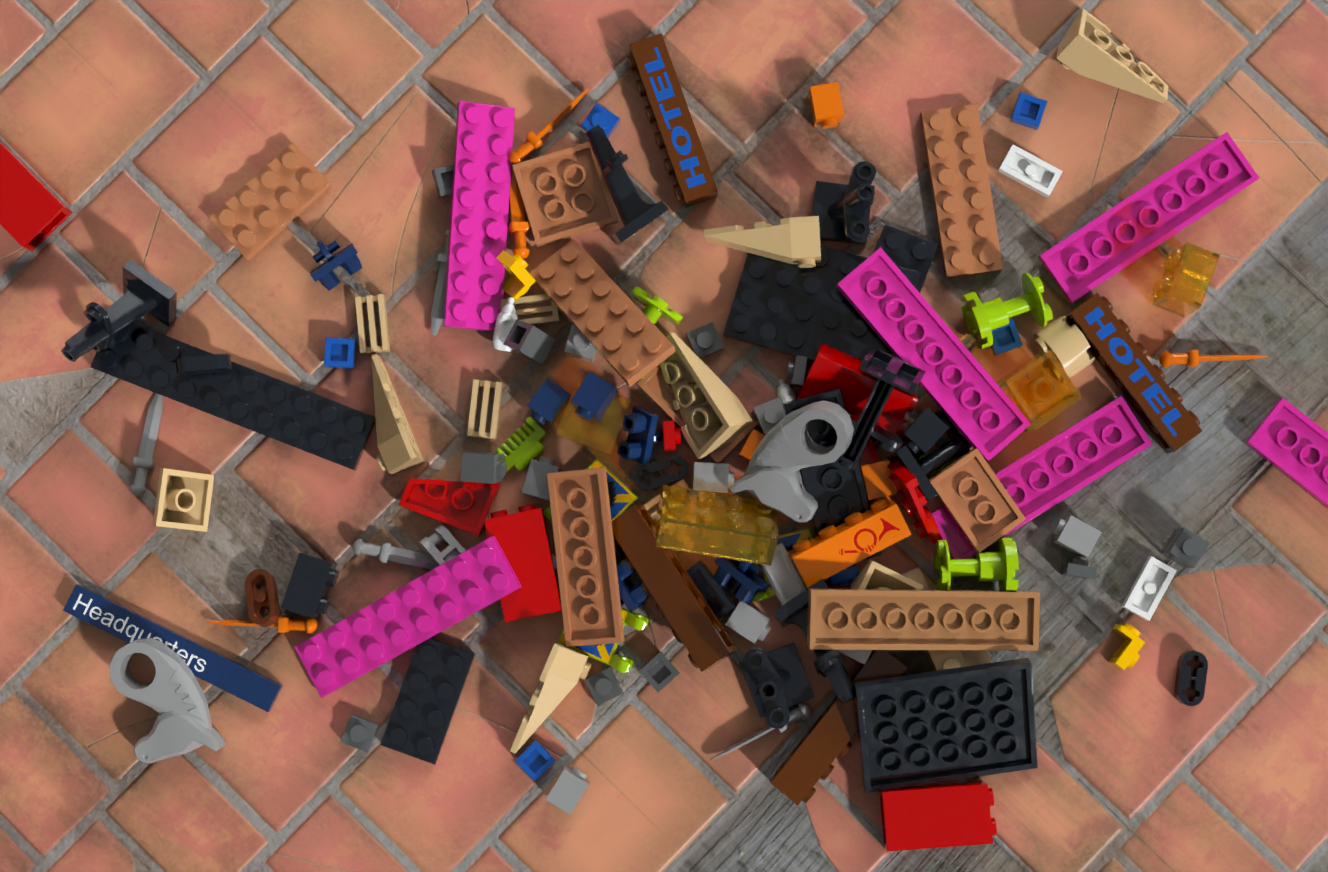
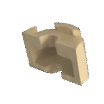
[1033,316,1095,381]

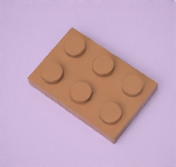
[929,448,1026,553]

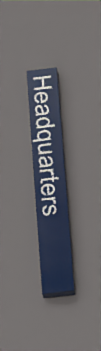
[63,584,283,712]

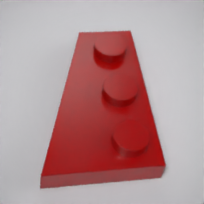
[887,460,943,544]
[399,478,501,537]

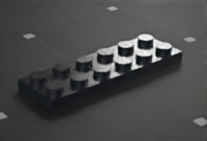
[782,388,882,561]

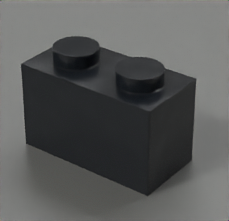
[899,408,949,457]
[281,553,339,619]

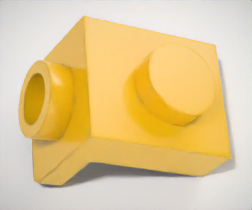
[496,250,536,300]
[1109,623,1145,670]

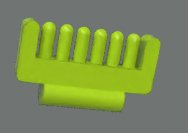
[496,417,546,473]

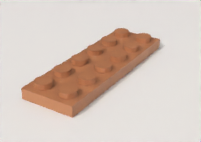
[920,104,1003,279]
[529,239,676,387]
[547,467,625,647]

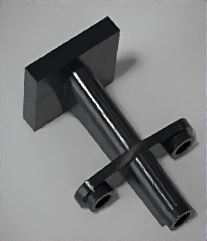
[585,124,669,245]
[812,161,876,245]
[61,259,177,362]
[838,346,926,470]
[887,410,972,501]
[773,579,856,705]
[739,643,814,729]

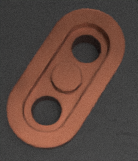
[245,569,280,627]

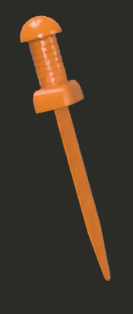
[508,88,589,165]
[508,164,530,259]
[1159,350,1268,368]
[207,616,318,634]

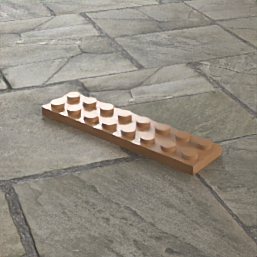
[807,589,1040,651]

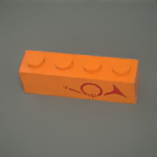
[788,499,912,588]

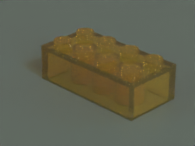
[655,485,778,565]

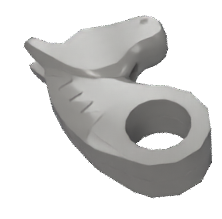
[729,401,854,523]
[110,638,226,764]

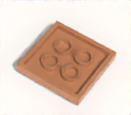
[512,142,618,247]

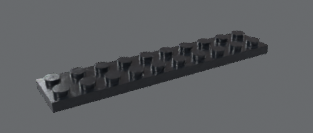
[91,323,376,471]

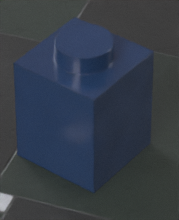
[571,372,617,422]
[527,378,572,425]

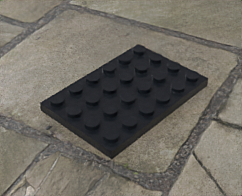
[723,245,921,362]
[854,658,1038,793]

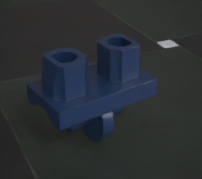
[310,240,363,291]
[617,406,663,465]
[714,551,770,603]
[616,559,649,613]

